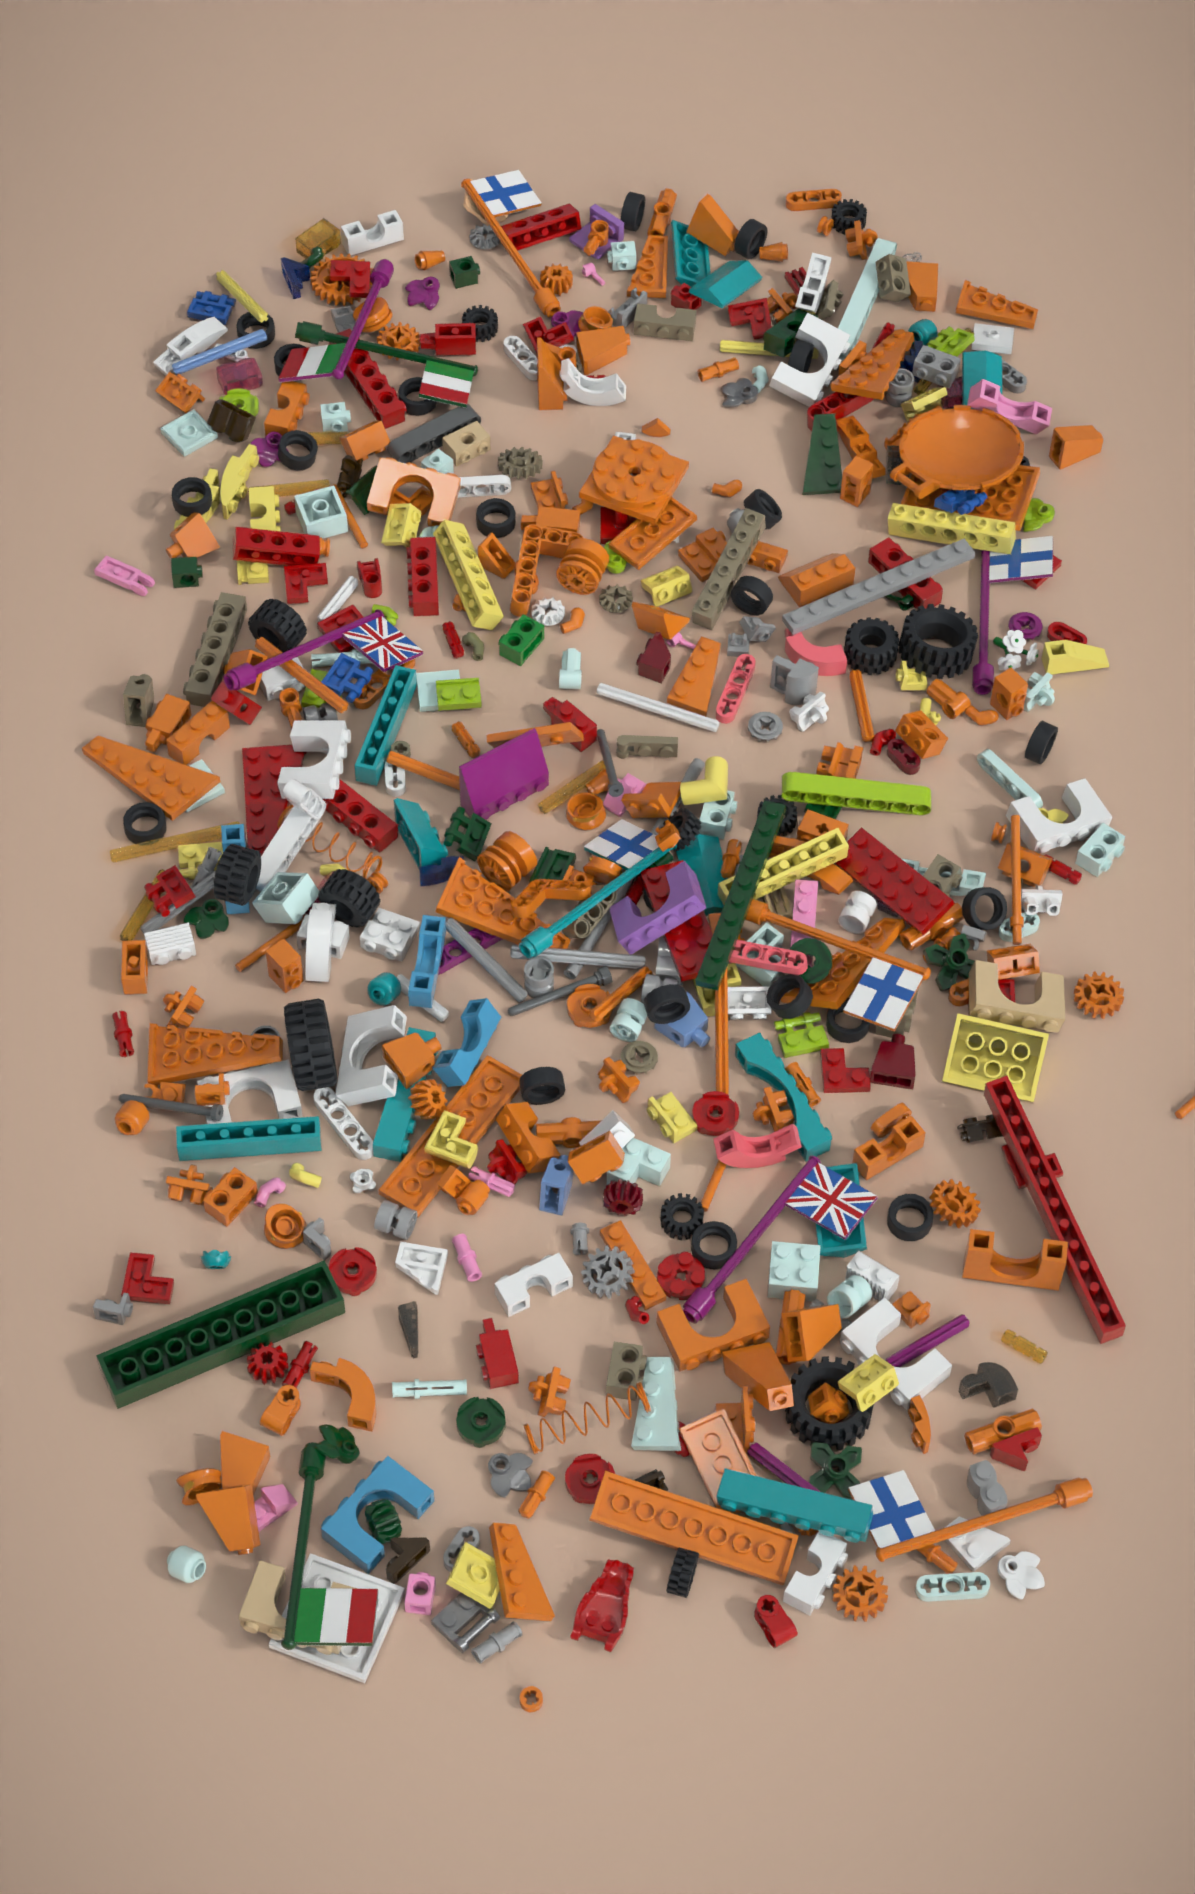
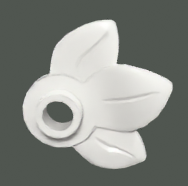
[997,1551,1045,1600]

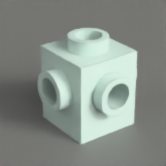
[607,241,637,271]
[320,402,351,433]
[421,449,454,474]

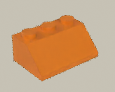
[778,553,856,607]

